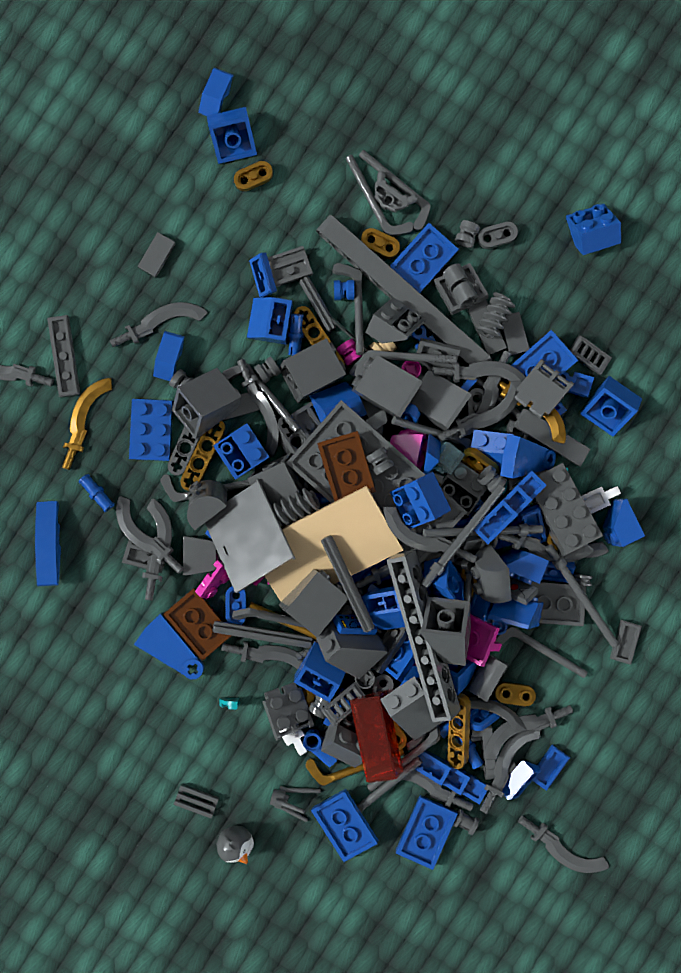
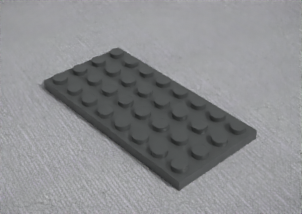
[286,400,467,564]

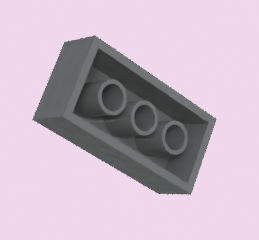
[531,463,603,556]

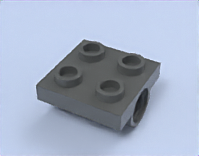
[434,263,488,315]

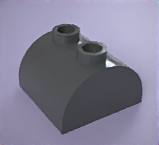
[187,480,228,530]
[471,545,511,603]
[467,654,509,702]

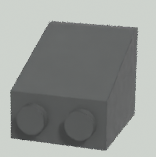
[279,338,346,404]
[351,355,423,417]
[172,368,241,439]
[410,370,472,432]
[247,453,304,511]
[279,569,348,637]
[421,597,471,666]
[316,620,388,679]
[380,676,444,741]

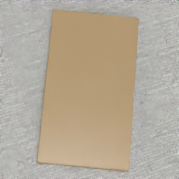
[265,486,404,601]

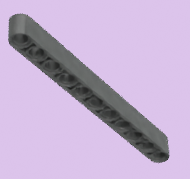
[316,215,492,367]

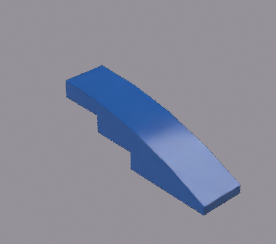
[474,471,547,544]
[35,501,61,586]
[407,750,490,805]

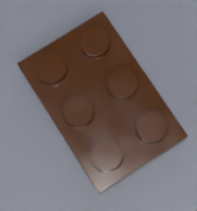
[317,431,376,501]
[163,588,232,661]

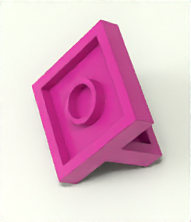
[467,614,502,667]

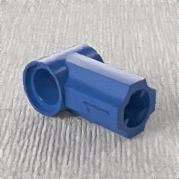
[303,728,338,768]

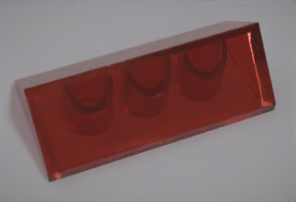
[350,690,404,783]

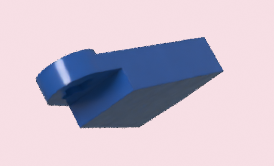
[500,435,556,479]
[134,612,204,679]

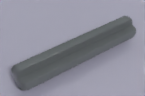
[300,276,336,332]

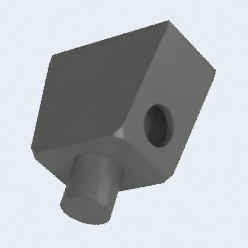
[183,536,228,575]

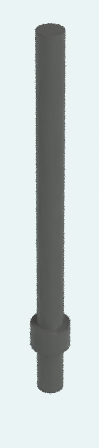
[421,484,506,589]
[423,523,543,537]
[545,544,618,647]

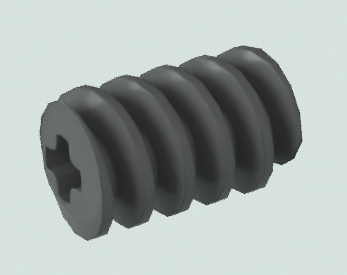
[476,292,515,339]
[273,488,321,527]

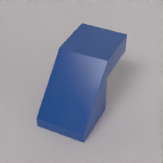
[198,68,233,116]
[153,331,184,381]

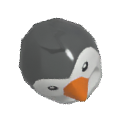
[216,826,254,864]

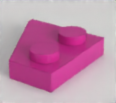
[195,560,229,599]

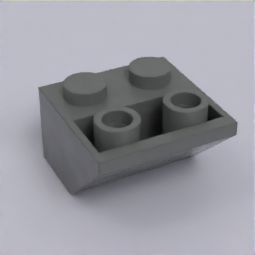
[365,297,426,344]
[439,459,488,517]
[321,707,375,768]

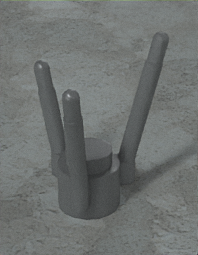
[270,786,321,822]

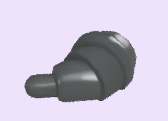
[374,171,418,212]

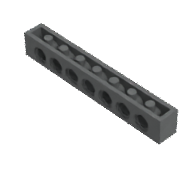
[387,550,461,722]

